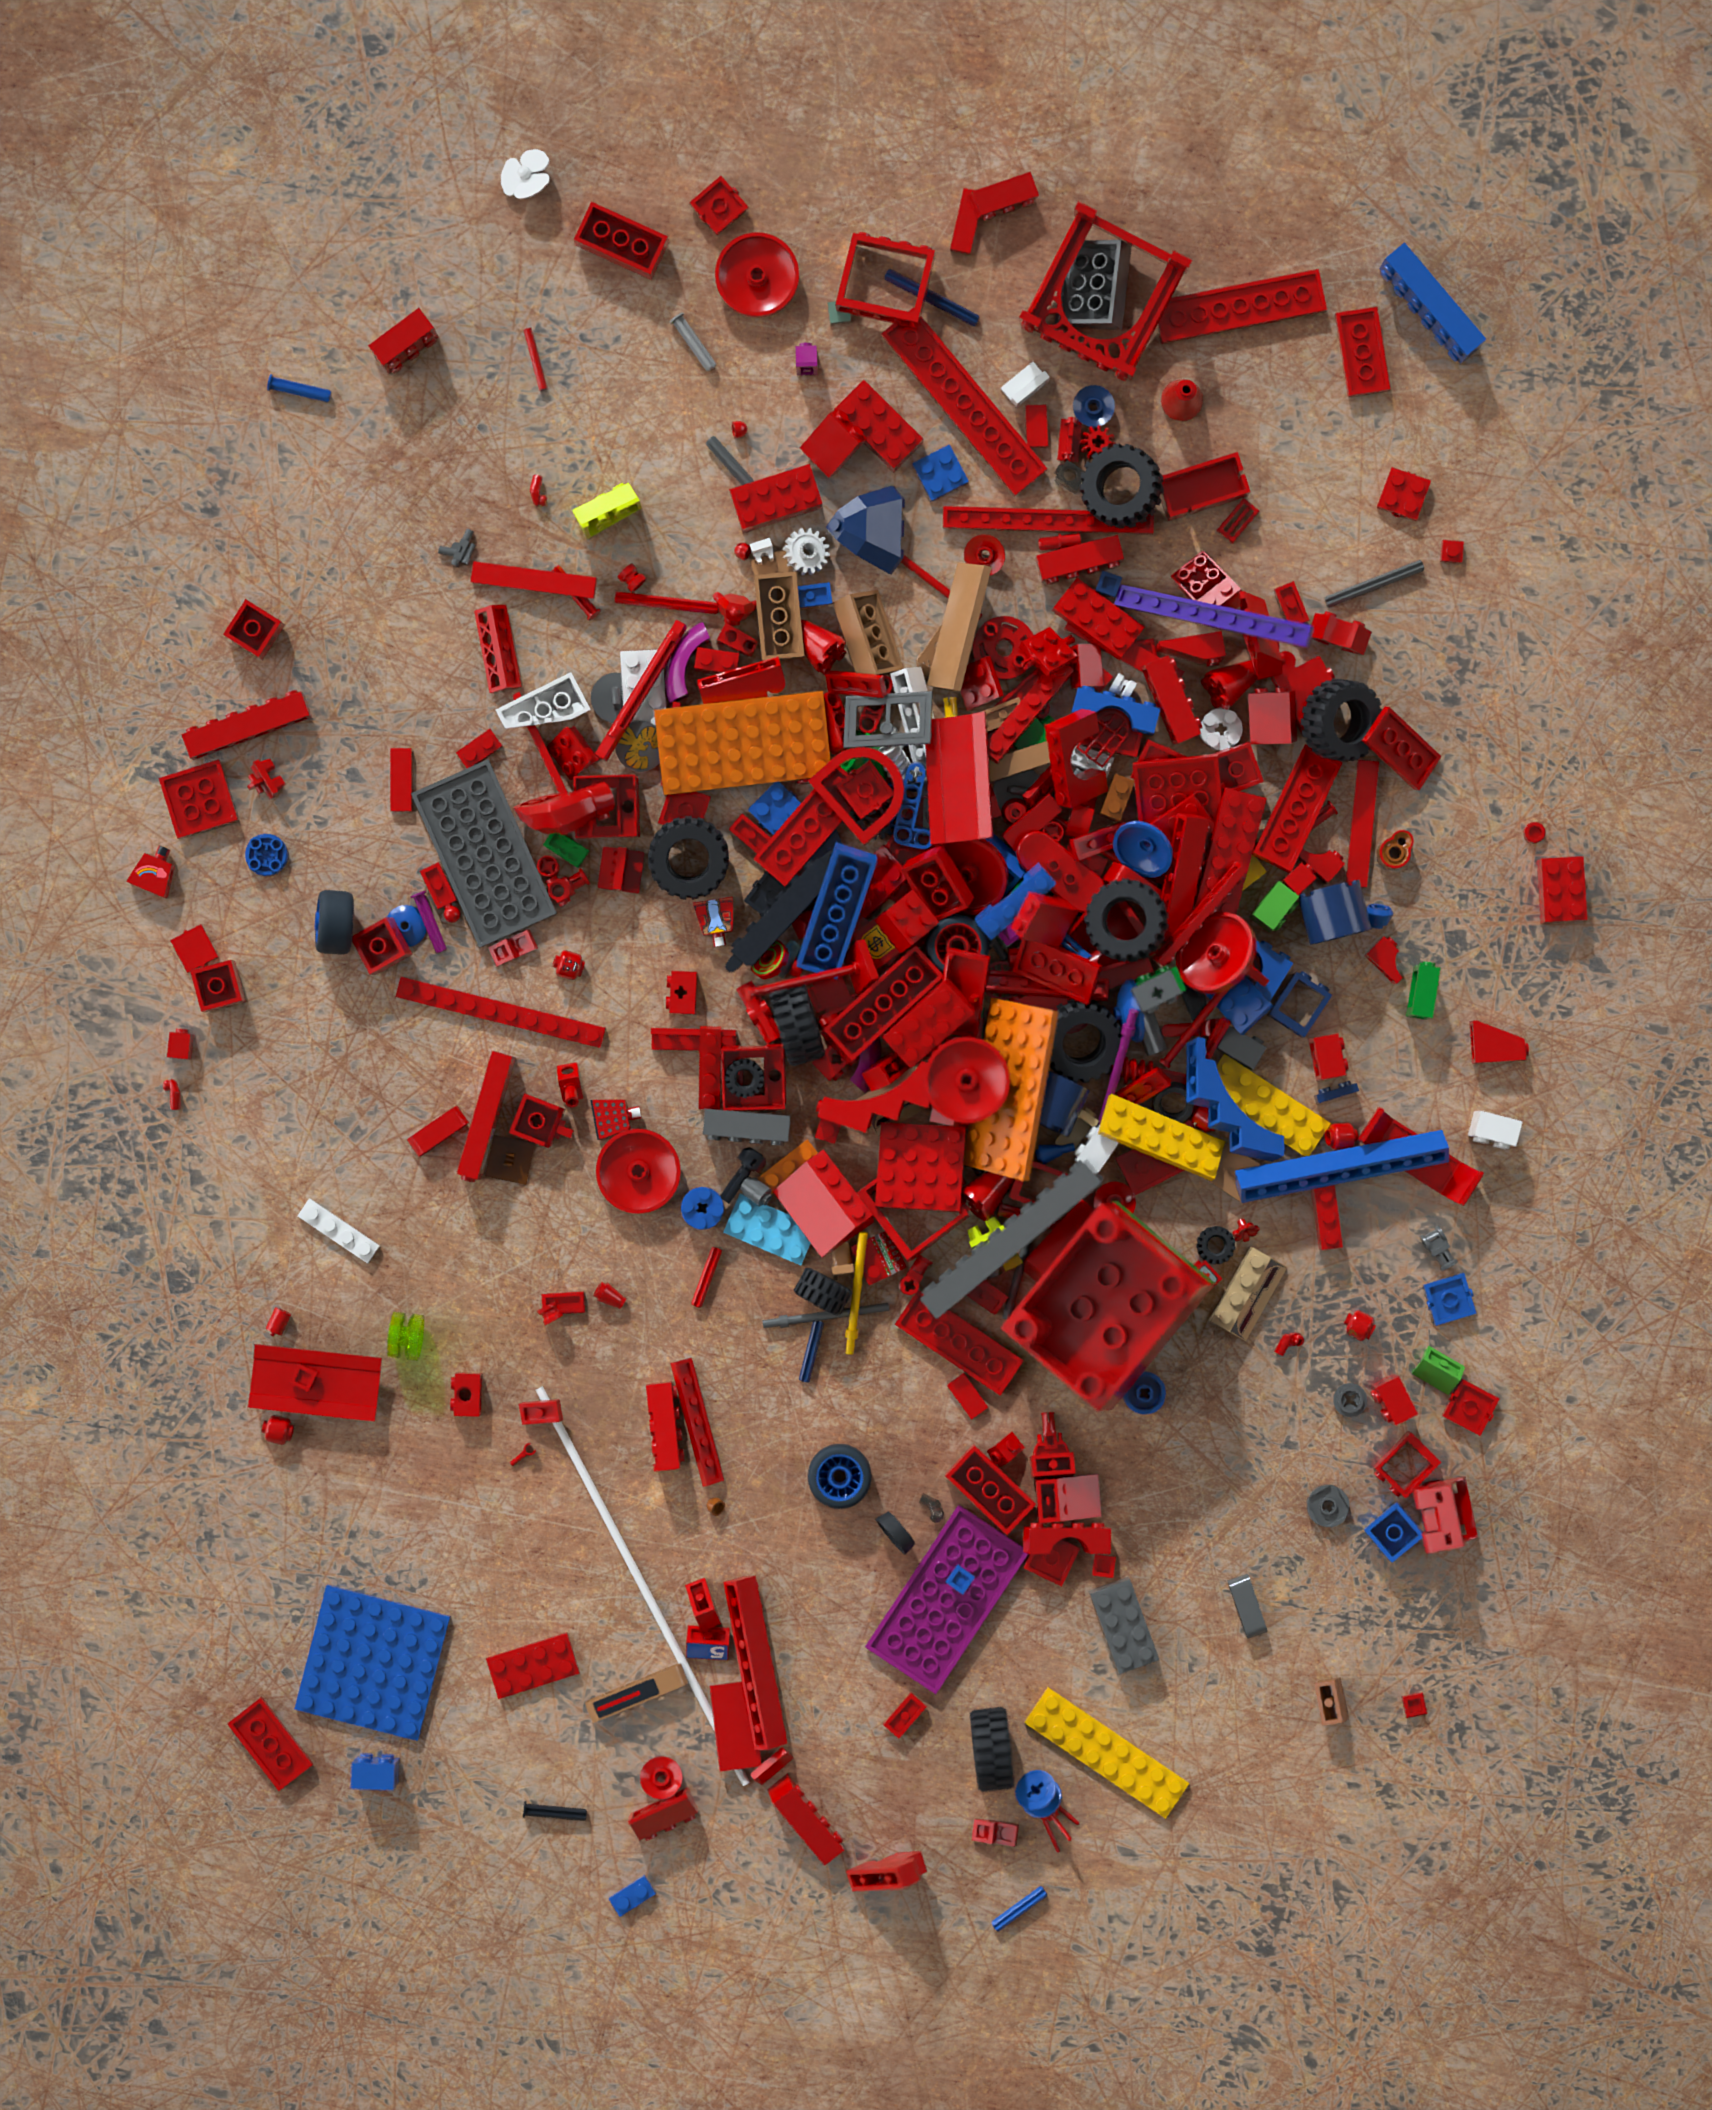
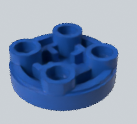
[245,834,288,876]

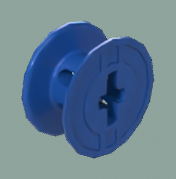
[1015,1770,1062,1818]

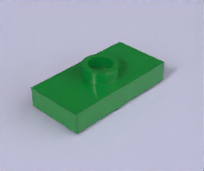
[543,833,590,869]

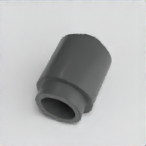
[740,1176,772,1206]

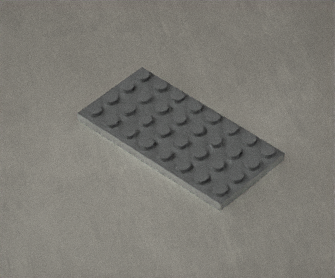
[411,759,557,948]

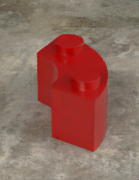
[1311,611,1372,655]

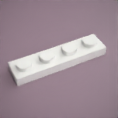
[298,1198,380,1263]

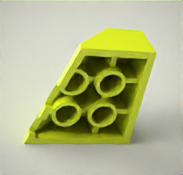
[572,483,642,539]

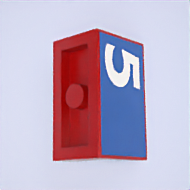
[686,1625,730,1661]

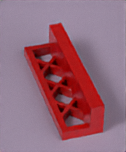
[474,605,522,693]
[651,1028,737,1051]

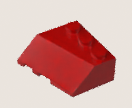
[1239,591,1285,680]

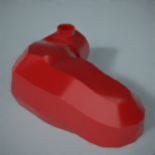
[513,782,615,835]

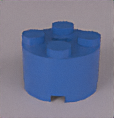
[681,1187,724,1229]
[1123,1371,1166,1414]

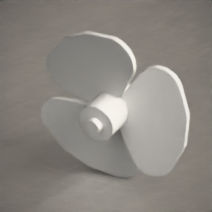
[501,149,550,199]

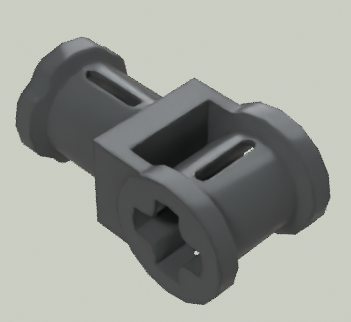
[1419,1226,1458,1271]

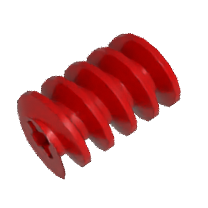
[1109,1056,1154,1084]

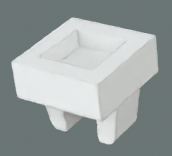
[750,538,774,565]

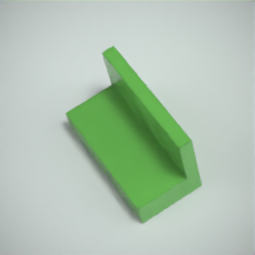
[1412,1346,1465,1395]

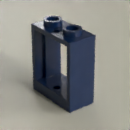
[1267,971,1332,1038]

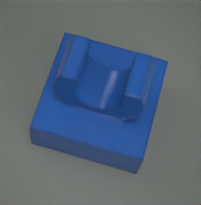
[945,1564,975,1595]

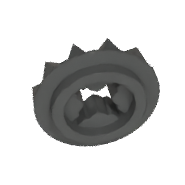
[1333,1383,1367,1417]

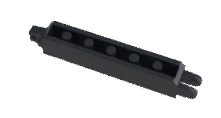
[725,850,833,973]

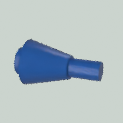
[1035,1143,1076,1165]

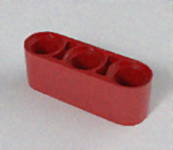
[858,675,893,735]
[823,690,847,755]
[407,1105,469,1157]

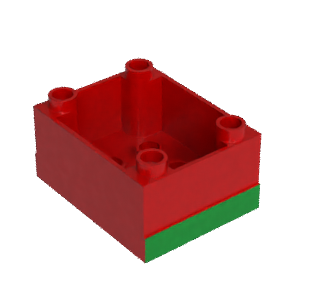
[1001,1201,1216,1412]

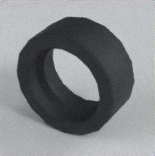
[1153,1081,1194,1123]

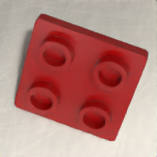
[547,726,599,780]
[597,846,645,894]

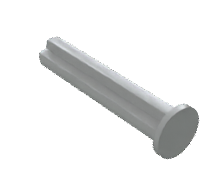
[670,312,716,371]

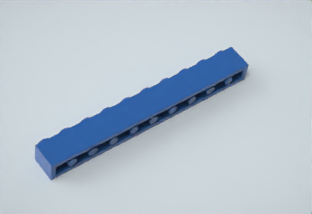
[1235,1130,1449,1203]

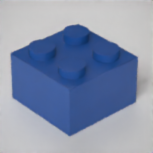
[1364,1501,1424,1563]
[351,1753,400,1790]

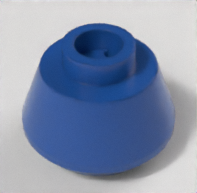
[1367,904,1394,929]

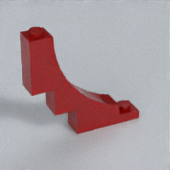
[816,1044,941,1133]

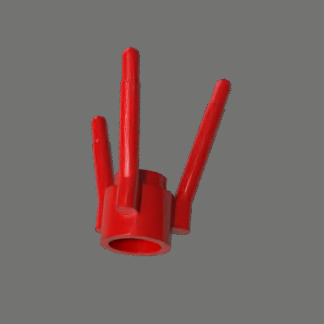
[1041,1805,1079,1853]

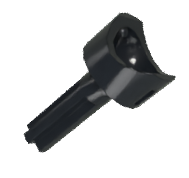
[720,1147,766,1204]

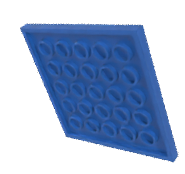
[294,1584,451,1741]

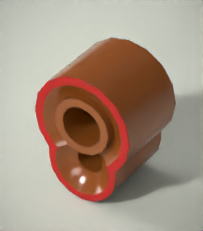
[1376,830,1414,870]

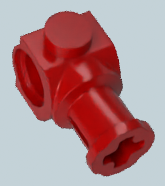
[546,868,591,907]

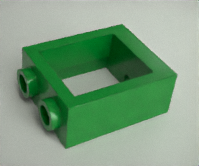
[1406,961,1441,1020]

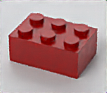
[368,308,439,375]
[901,844,974,921]
[1537,856,1588,924]

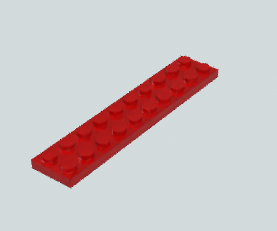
[881,307,1048,496]

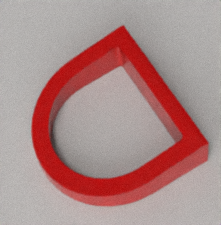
[808,747,904,846]

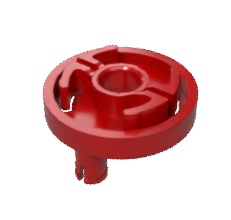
[972,616,1033,680]

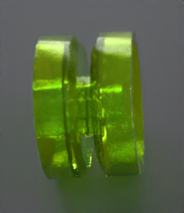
[387,1311,425,1361]

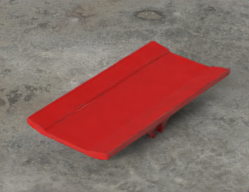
[925,711,993,845]
[247,1344,382,1422]

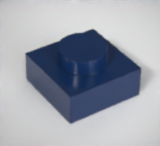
[1095,570,1122,598]

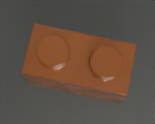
[1099,774,1134,823]
[1314,1677,1349,1726]

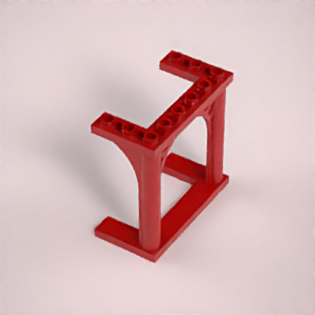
[1019,201,1192,382]

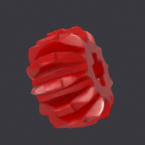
[1080,425,1116,459]

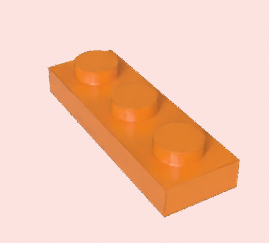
[758,1139,818,1194]

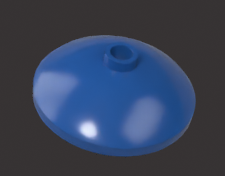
[1113,821,1173,878]
[1113,979,1145,1043]

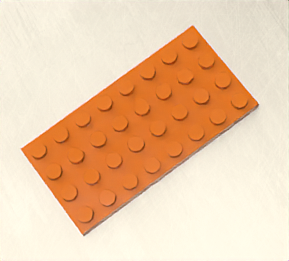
[654,691,830,795]
[964,998,1058,1181]

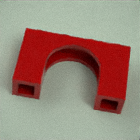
[1045,709,1108,808]

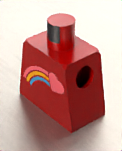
[126,845,175,899]

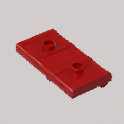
[942,948,990,1038]

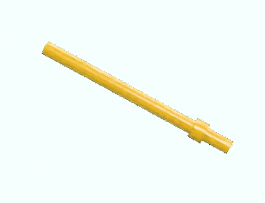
[845,1232,868,1355]

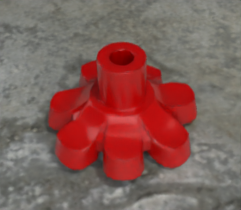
[1232,1219,1260,1242]

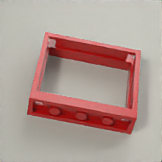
[835,232,935,329]
[857,1178,970,1262]

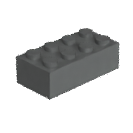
[703,1109,791,1146]
[1089,1577,1160,1674]

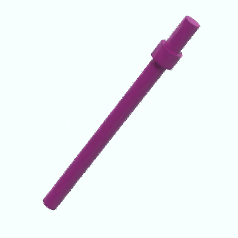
[1098,1009,1138,1125]

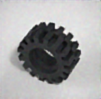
[725,1058,764,1098]
[1196,1226,1236,1264]

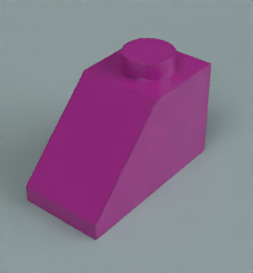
[795,343,818,376]

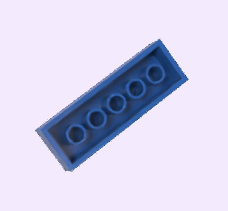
[1379,242,1486,364]
[797,843,877,979]

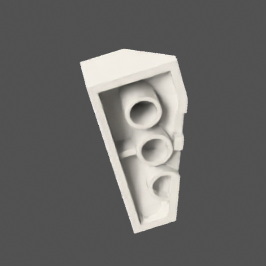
[495,672,591,729]

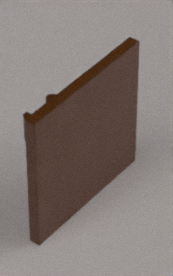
[485,1135,535,1185]

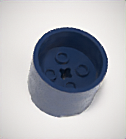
[1298,880,1372,945]
[1039,1070,1090,1138]

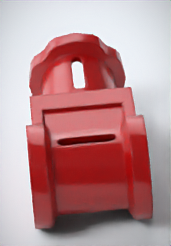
[899,1255,933,1295]

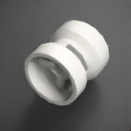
[1109,673,1137,699]

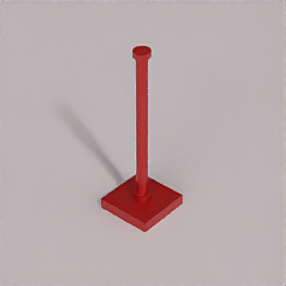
[744,939,879,1000]
[1159,965,1270,1069]

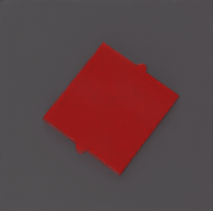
[170,924,219,973]

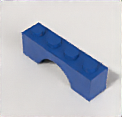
[1071,686,1160,736]

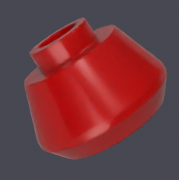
[1001,798,1030,826]

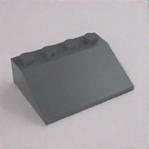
[1055,240,1132,330]

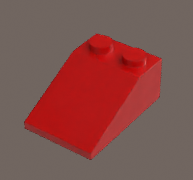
[1156,631,1226,667]

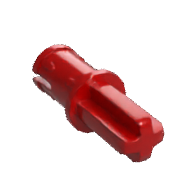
[1038,533,1081,551]

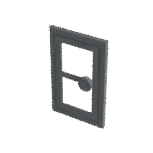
[844,691,933,749]

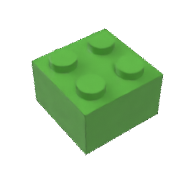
[1249,881,1299,933]

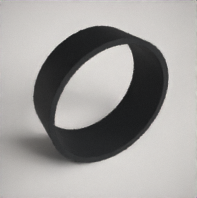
[875,1511,916,1555]

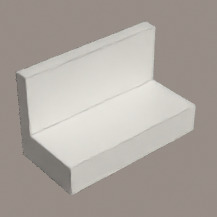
[1001,362,1050,408]

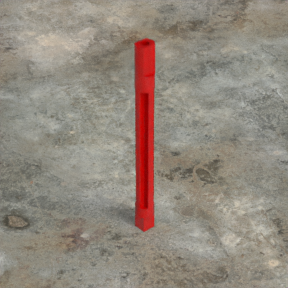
[595,619,688,762]

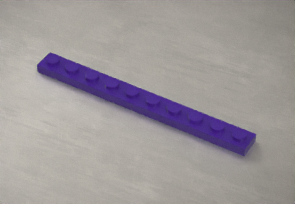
[1114,584,1314,648]

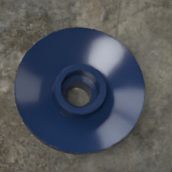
[1073,385,1115,427]

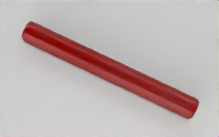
[614,591,719,614]

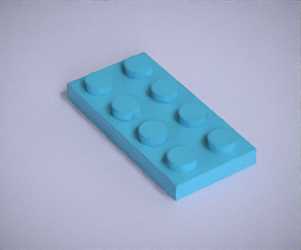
[723,1194,810,1266]

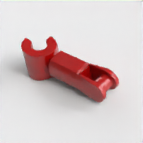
[1161,1018,1219,1038]

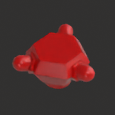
[713,592,757,626]

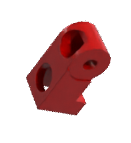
[716,623,759,657]

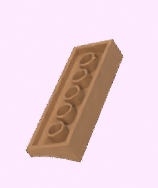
[927,562,992,691]

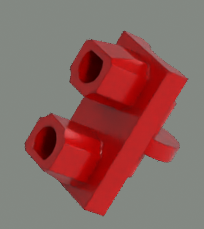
[247,758,285,800]

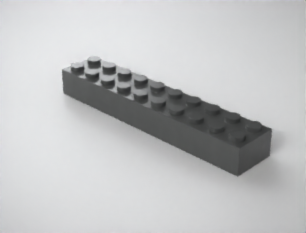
[920,1160,1103,1319]

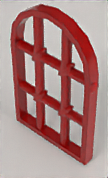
[1076,711,1129,768]

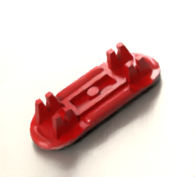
[1016,831,1105,913]

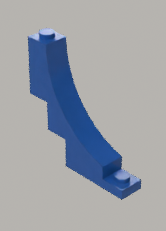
[1186,1037,1285,1162]

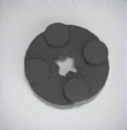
[1306,1484,1350,1527]

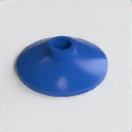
[387,905,427,947]

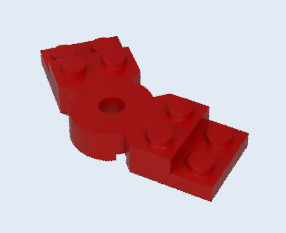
[1130,739,1264,796]

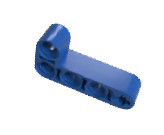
[893,761,931,849]

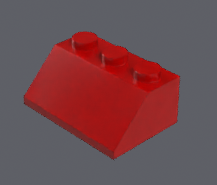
[628,1787,698,1841]

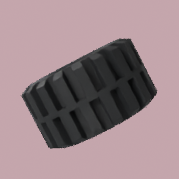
[794,1268,852,1316]

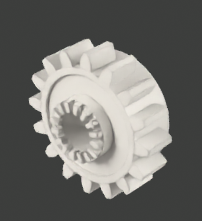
[783,528,830,575]

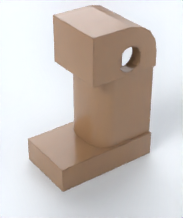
[831,1239,854,1280]

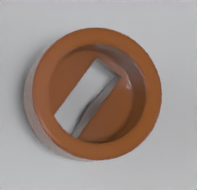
[707,1497,725,1516]

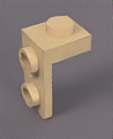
[1055,1108,1099,1154]

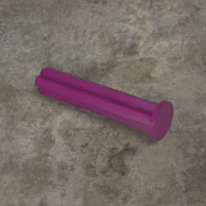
[410,890,446,953]

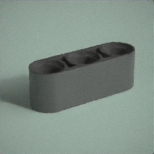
[1227,1574,1268,1639]

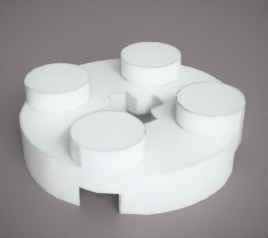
[1200,708,1242,751]

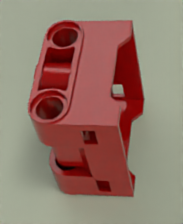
[573,774,640,839]
[721,1044,786,1111]
[1412,1476,1478,1553]

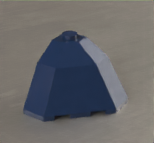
[826,486,905,575]

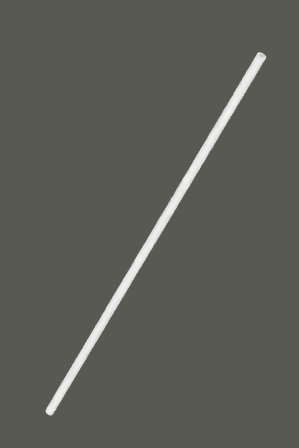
[535,1386,750,1786]

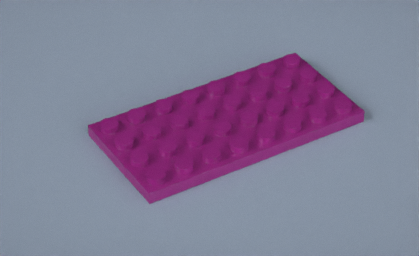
[865,1504,1028,1694]

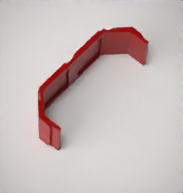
[1357,1107,1484,1206]

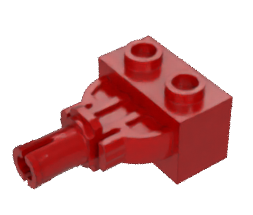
[1029,1412,1075,1479]

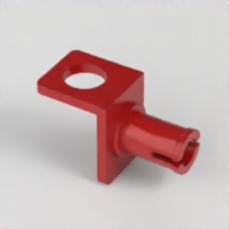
[557,1062,583,1108]

